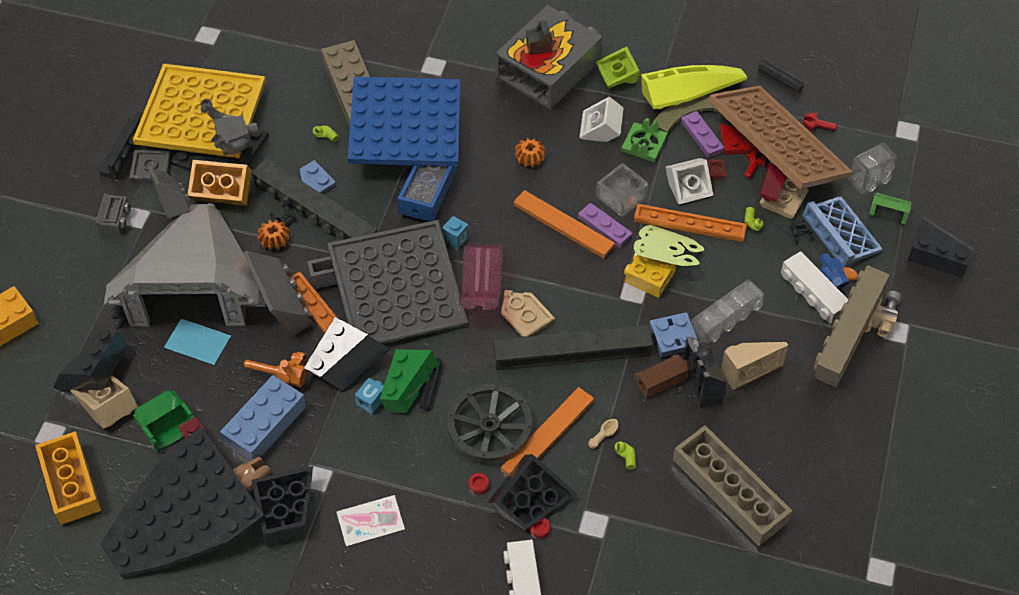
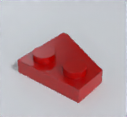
[720,124,760,155]

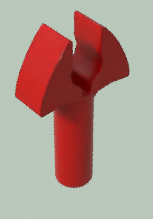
[802,113,837,132]
[744,150,766,179]

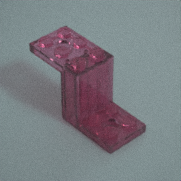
[459,243,505,310]

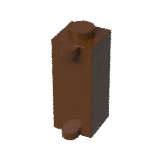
[634,354,689,399]

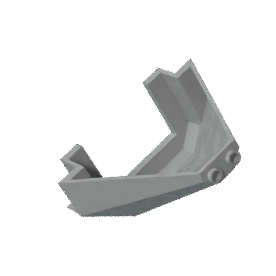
[104,203,266,327]

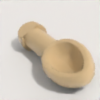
[588,419,618,449]

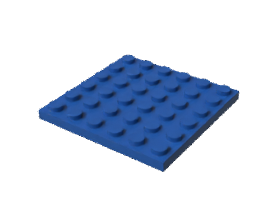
[348,77,460,166]

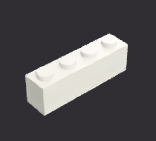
[781,251,848,324]
[503,540,541,595]

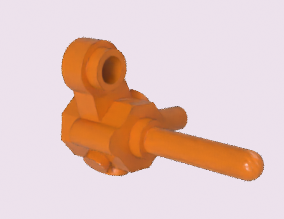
[244,352,307,388]

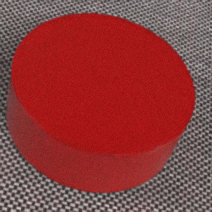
[469,473,489,495]
[529,517,550,539]

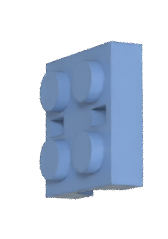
[649,312,697,358]

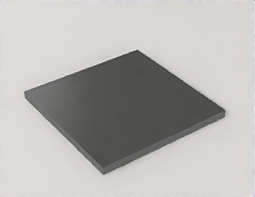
[327,220,468,344]

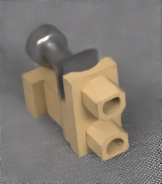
[865,291,902,338]

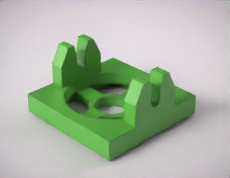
[621,118,668,162]
[869,192,911,224]

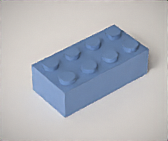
[220,375,306,461]

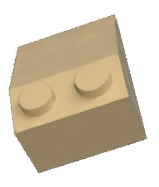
[721,342,788,390]
[70,375,138,429]

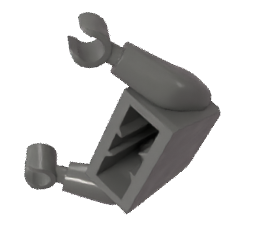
[200,98,259,156]

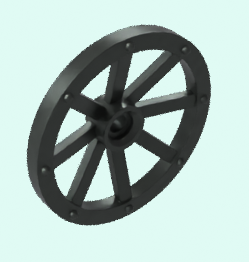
[447,384,532,461]

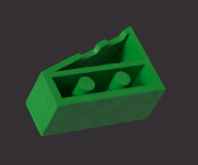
[380,349,440,413]

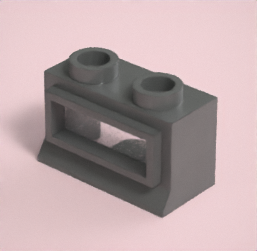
[95,193,131,235]

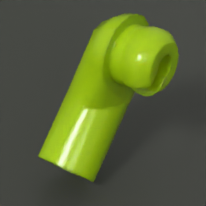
[313,126,340,143]
[744,207,763,231]
[614,441,636,470]

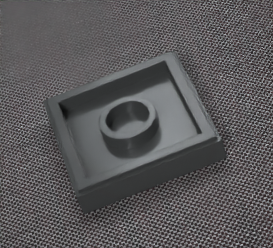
[130,150,171,182]

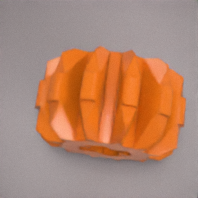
[515,137,545,168]
[258,219,290,251]

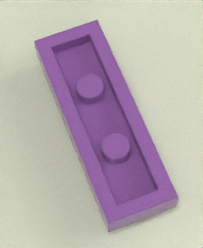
[681,111,724,158]
[578,203,632,248]

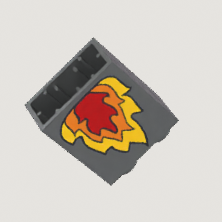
[496,5,603,109]

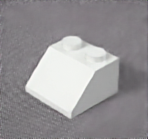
[580,97,624,142]
[666,158,713,204]

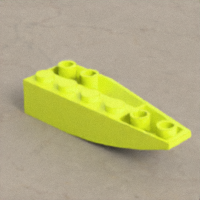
[641,65,747,109]

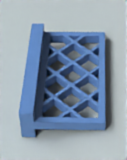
[802,196,883,268]

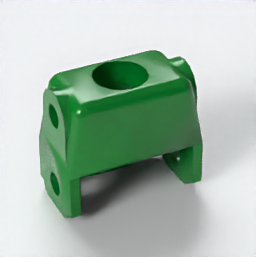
[133,390,194,451]

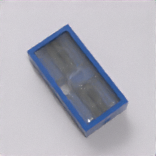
[398,165,457,222]

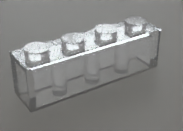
[691,279,764,344]

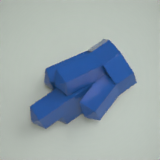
[819,254,850,290]

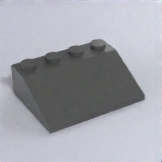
[243,251,313,336]

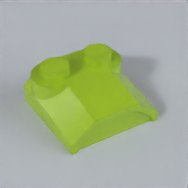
[596,46,641,88]

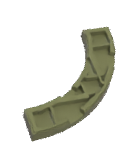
[652,94,719,133]

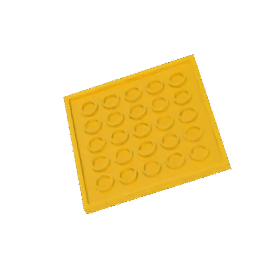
[133,64,266,158]

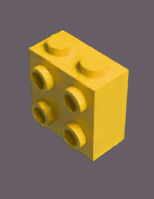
[624,245,677,298]

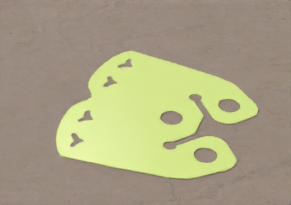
[634,225,704,266]

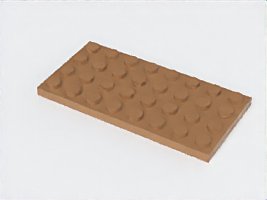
[708,86,853,189]

